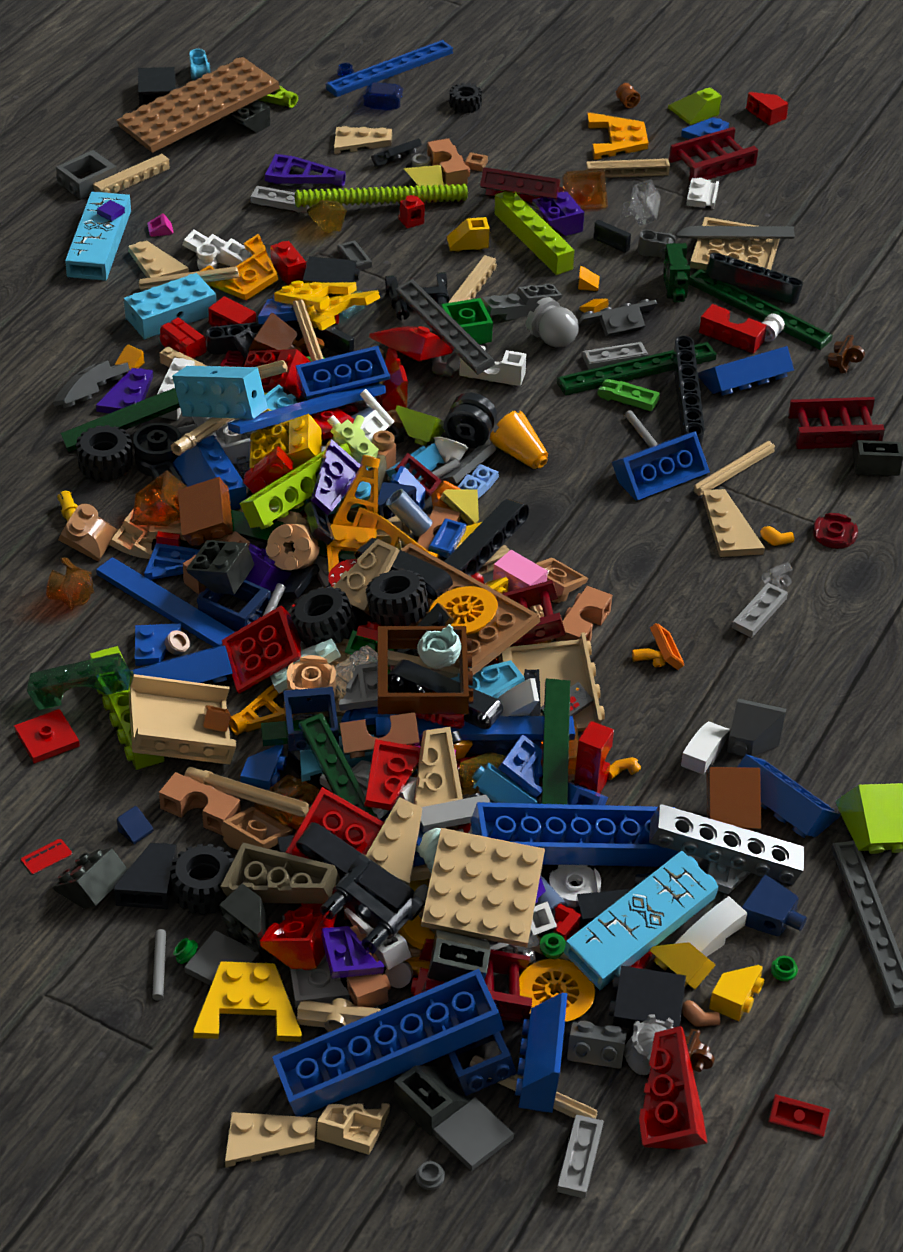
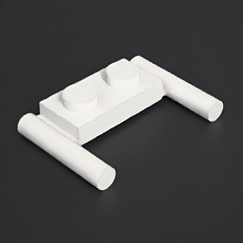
[327,389,395,442]

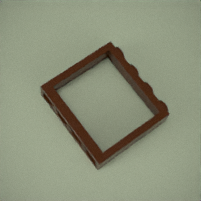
[378,626,473,714]

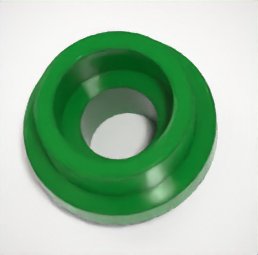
[540,933,566,959]
[173,938,198,964]
[771,956,798,981]

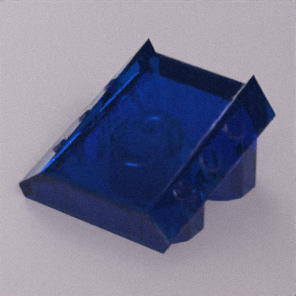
[363,82,403,110]

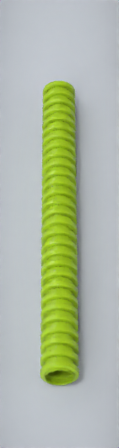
[294,184,468,208]

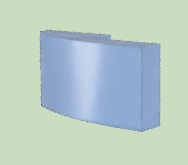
[458,464,499,498]

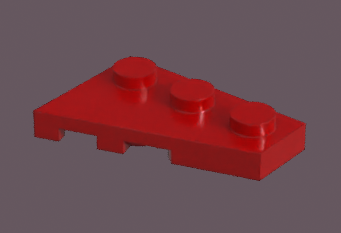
[364,739,421,811]

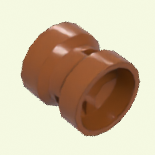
[616,83,641,108]

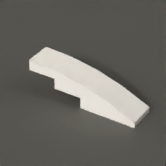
[183,230,252,267]

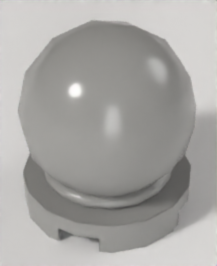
[526,297,579,348]

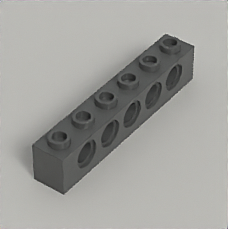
[649,804,804,885]

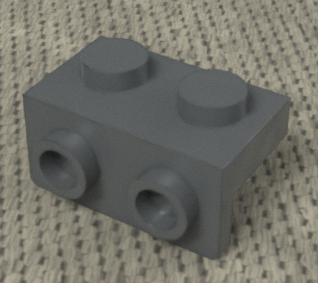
[567,1021,627,1069]

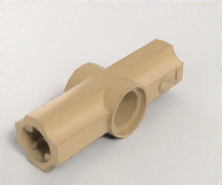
[297,998,381,1032]

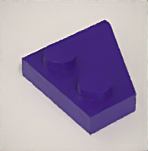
[321,926,384,978]

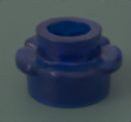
[337,63,354,78]

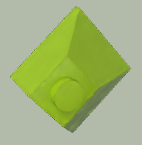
[668,87,721,125]
[396,405,444,447]

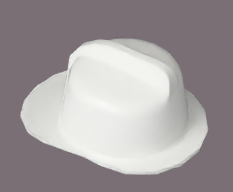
[434,437,468,465]

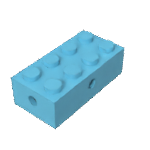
[124,273,217,339]
[172,366,268,419]

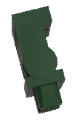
[663,243,691,302]

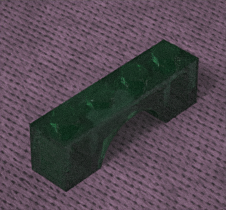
[27,653,131,710]

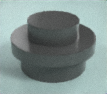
[416,1161,445,1190]

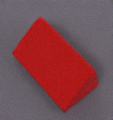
[768,1094,830,1137]

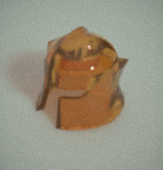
[46,557,95,610]

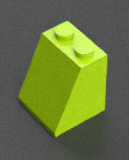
[836,783,903,854]

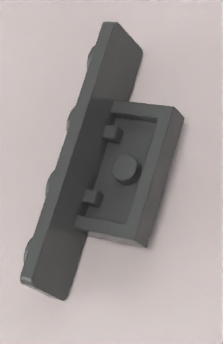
[578,299,657,337]

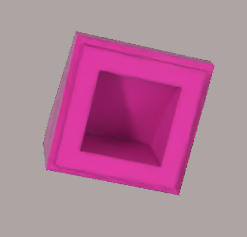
[147,213,174,237]

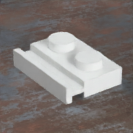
[686,178,719,209]

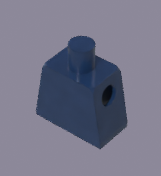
[742,875,807,937]

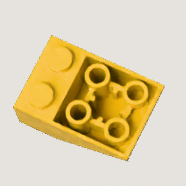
[250,414,322,470]

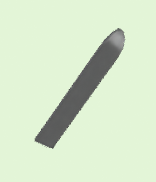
[677,226,795,240]

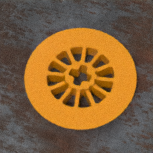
[429,586,498,635]
[519,959,595,1022]

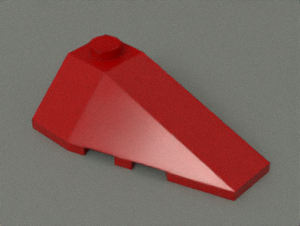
[375,347,408,412]
[260,904,337,970]
[639,1026,707,1149]

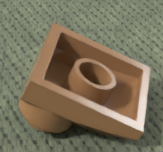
[58,504,118,562]
[535,558,588,603]
[221,807,293,850]

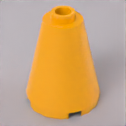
[490,411,548,469]

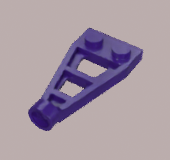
[265,154,346,187]

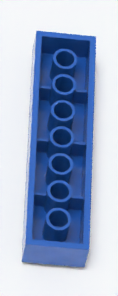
[470,802,679,867]
[272,969,504,1117]

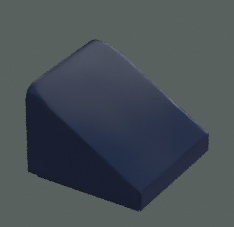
[117,806,154,844]

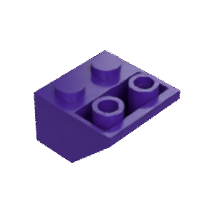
[532,191,584,236]
[245,544,293,592]

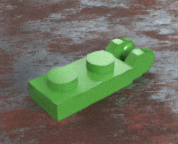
[597,379,660,411]

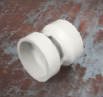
[196,244,217,270]
[762,314,784,342]

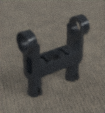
[385,272,449,320]
[319,853,425,953]

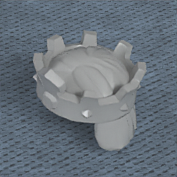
[624,1014,674,1075]

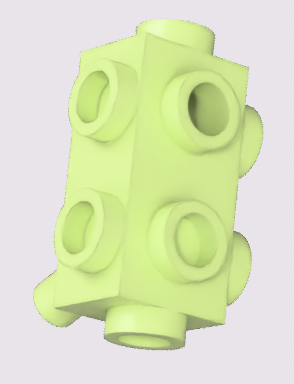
[331,415,379,469]

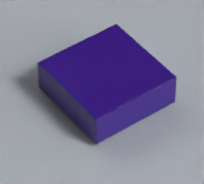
[97,200,125,222]

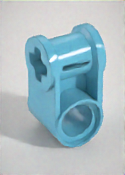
[189,49,210,80]

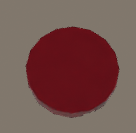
[813,513,858,549]

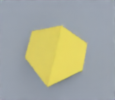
[403,165,443,187]
[440,489,479,525]

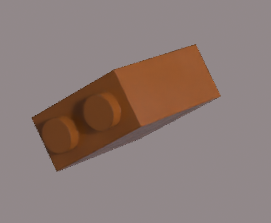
[178,477,233,546]
[706,767,761,832]

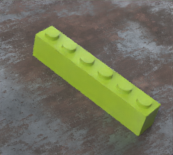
[494,191,575,275]

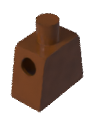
[249,312,303,353]

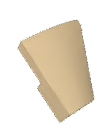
[109,508,153,559]
[316,1103,390,1155]

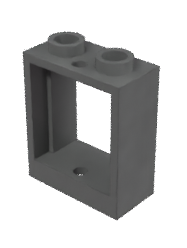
[56,150,117,200]

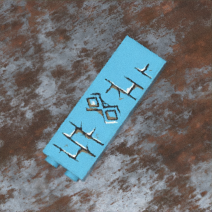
[65,191,131,281]
[564,851,719,990]

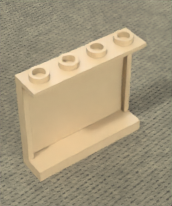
[498,632,605,732]
[128,674,236,764]

